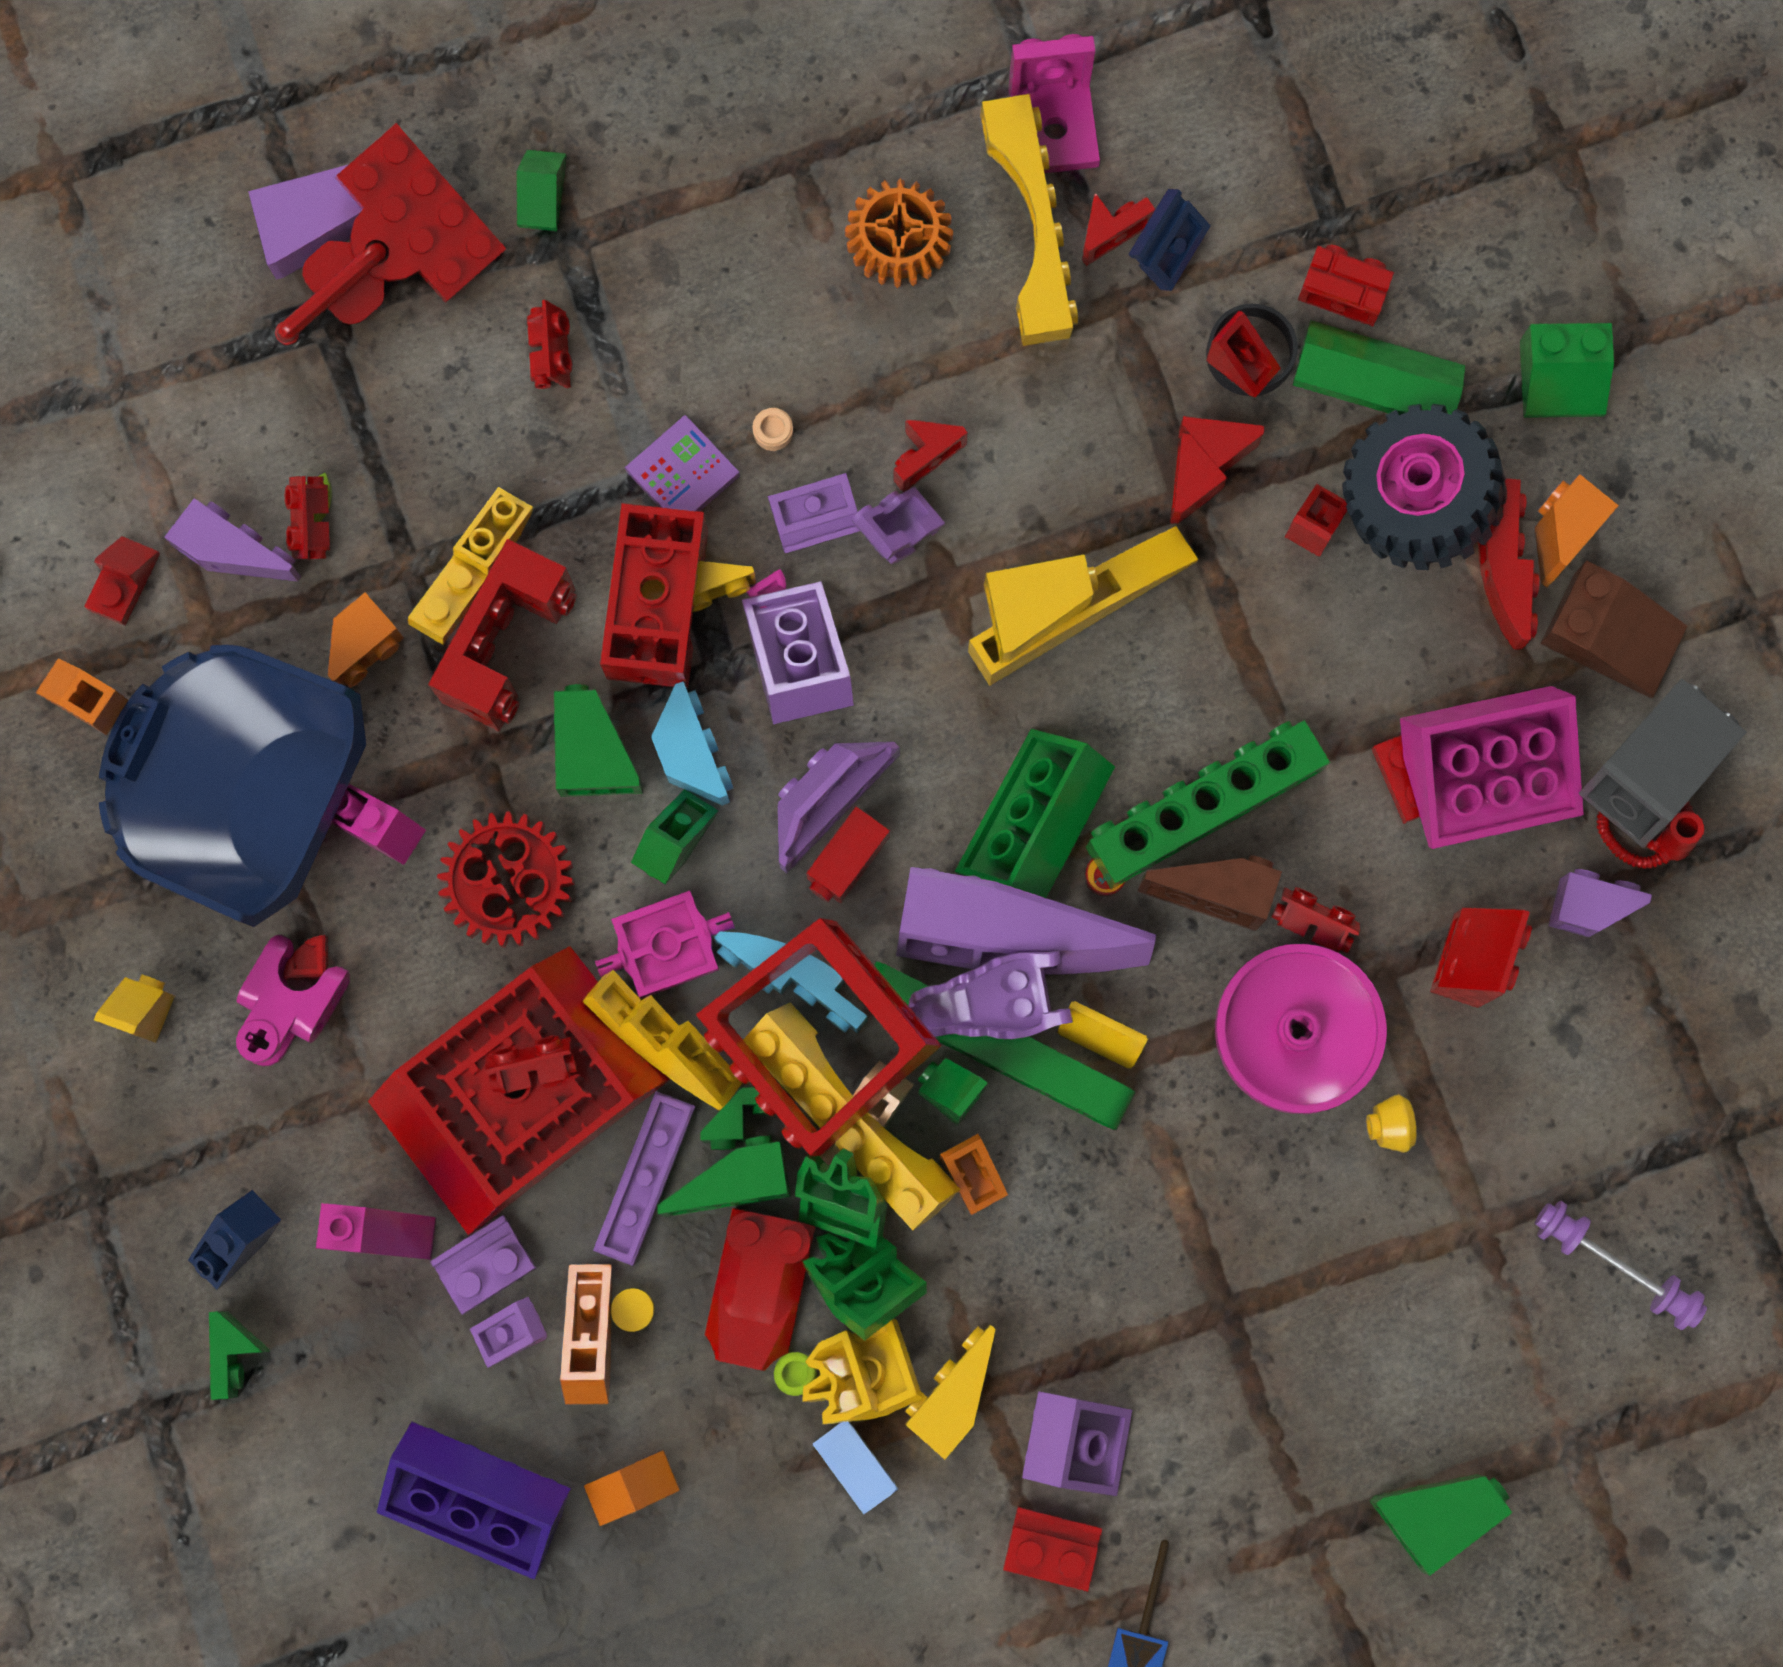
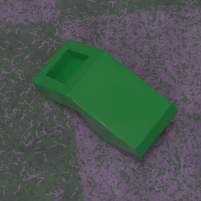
[700,1086,786,1150]

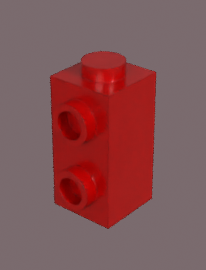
[806,806,890,904]

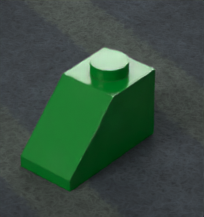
[631,789,719,885]

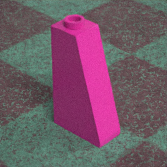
[316,1203,436,1260]

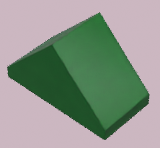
[516,150,567,231]

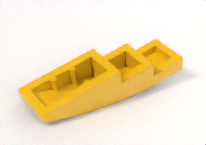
[583,970,742,1111]

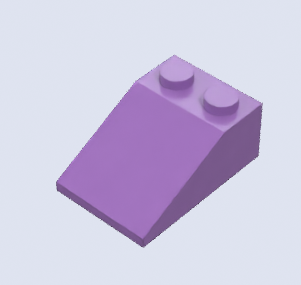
[742,581,854,724]

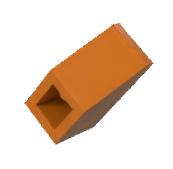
[328,592,404,687]
[36,658,128,735]

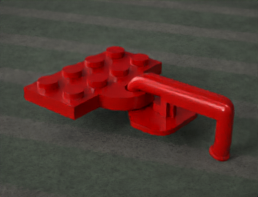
[275,123,506,345]

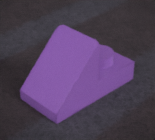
[470,1297,547,1368]

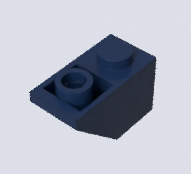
[188,1190,281,1290]

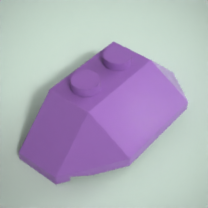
[778,742,900,874]

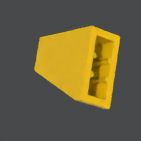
[984,555,1098,664]

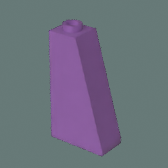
[248,165,362,280]

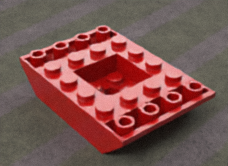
[368,946,671,1236]

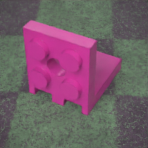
[1009,34,1100,173]

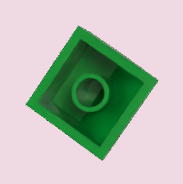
[1520,323,1614,418]

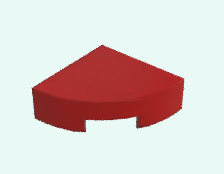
[284,935,328,980]

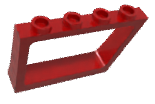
[696,918,942,1156]

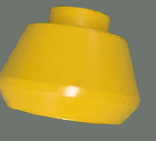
[1366,1094,1417,1153]

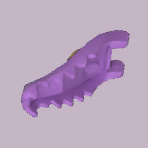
[909,951,1073,1039]

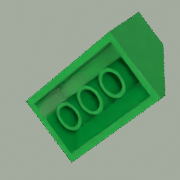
[954,728,1115,898]

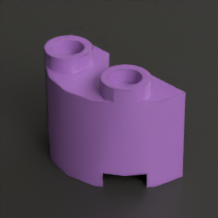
[852,487,945,564]

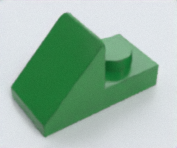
[209,1311,270,1400]

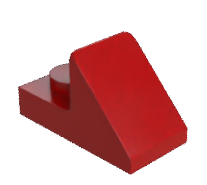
[1082,194,1155,266]
[893,420,968,492]
[84,536,160,626]

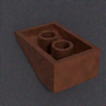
[1540,560,1687,699]
[1137,856,1282,931]

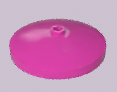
[1215,944,1387,1114]

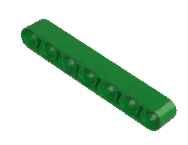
[857,961,1135,1131]

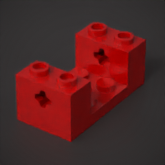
[600,503,708,688]
[428,539,577,732]

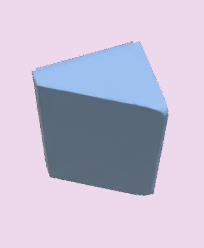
[813,1422,898,1514]

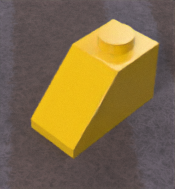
[94,974,175,1043]

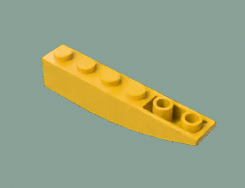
[968,526,1198,686]

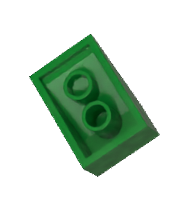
[657,1135,791,1217]

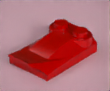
[704,1208,816,1371]

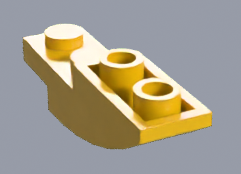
[408,487,533,645]

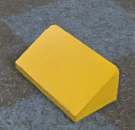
[1057,1001,1148,1069]

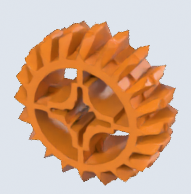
[845,178,953,289]

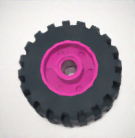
[1342,404,1507,570]

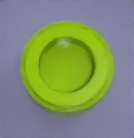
[774,1352,817,1396]

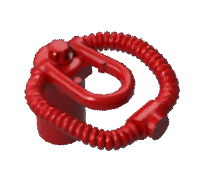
[1596,801,1704,869]

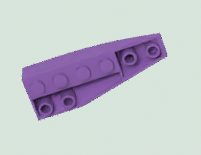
[896,867,1156,974]

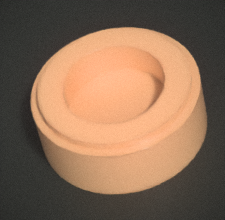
[753,408,793,451]

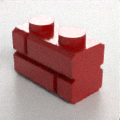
[1298,245,1394,327]

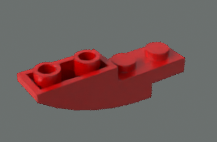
[1478,479,1540,650]

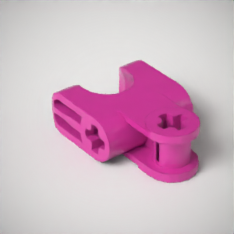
[236,934,350,1067]

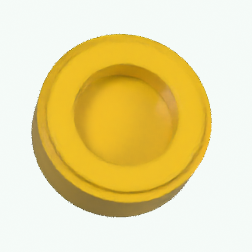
[611,1288,655,1332]

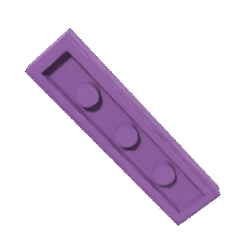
[593,1091,696,1266]

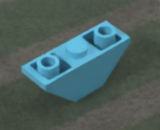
[651,681,734,806]

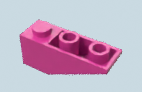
[331,784,426,865]

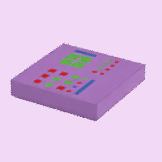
[625,415,740,512]

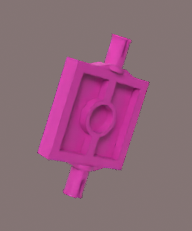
[595,890,735,999]

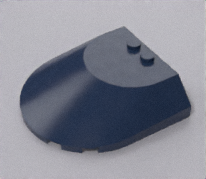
[99,645,367,927]

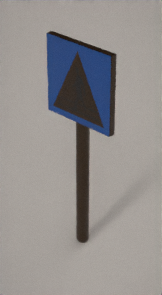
[1108,1540,1169,1667]

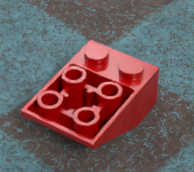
[1430,908,1532,1008]

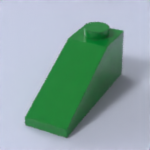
[917,1058,988,1126]

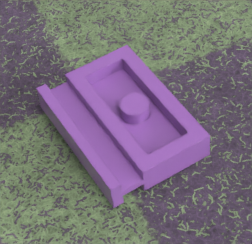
[768,473,860,553]
[430,1215,537,1315]

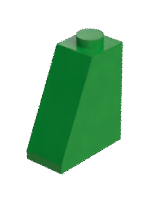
[554,684,643,797]
[1369,1474,1513,1576]

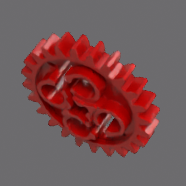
[437,811,575,948]

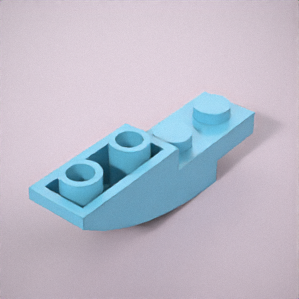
[714,931,868,1033]

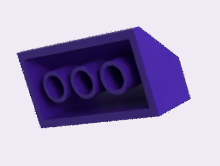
[376,1422,571,1580]

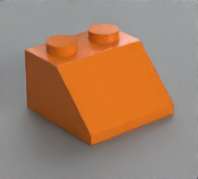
[1535,474,1619,588]

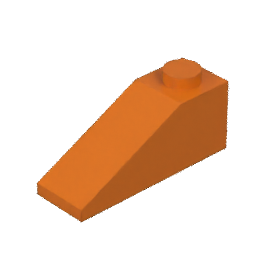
[560,1264,612,1404]

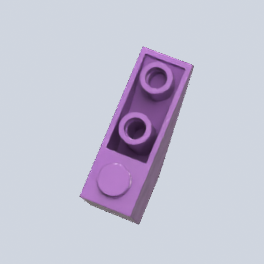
[164,498,301,582]

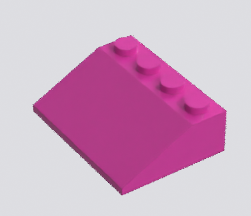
[1400,686,1584,849]

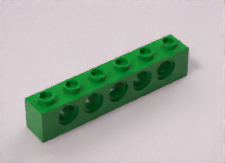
[1086,720,1330,890]

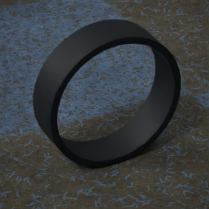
[1206,304,1298,396]

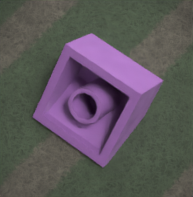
[1022,1391,1132,1496]

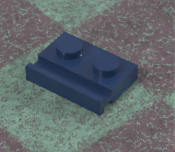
[1128,189,1211,291]

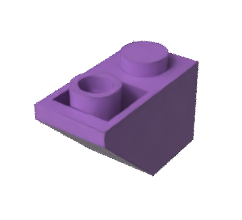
[1549,869,1652,937]

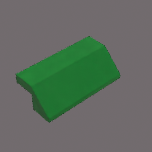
[1292,320,1465,415]

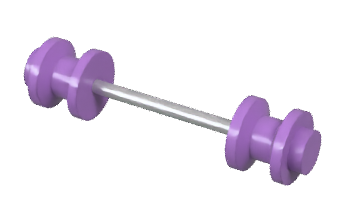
[1535,1201,1707,1330]

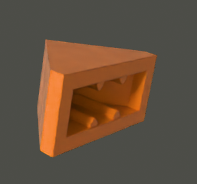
[939,1134,1008,1215]
[584,1450,680,1526]

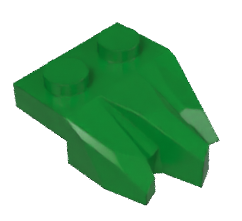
[795,1148,887,1248]
[803,1233,927,1341]

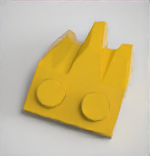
[802,1319,923,1424]

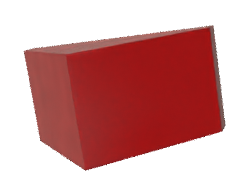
[1206,311,1281,398]
[1178,416,1264,473]
[1170,433,1227,524]
[1285,484,1348,557]

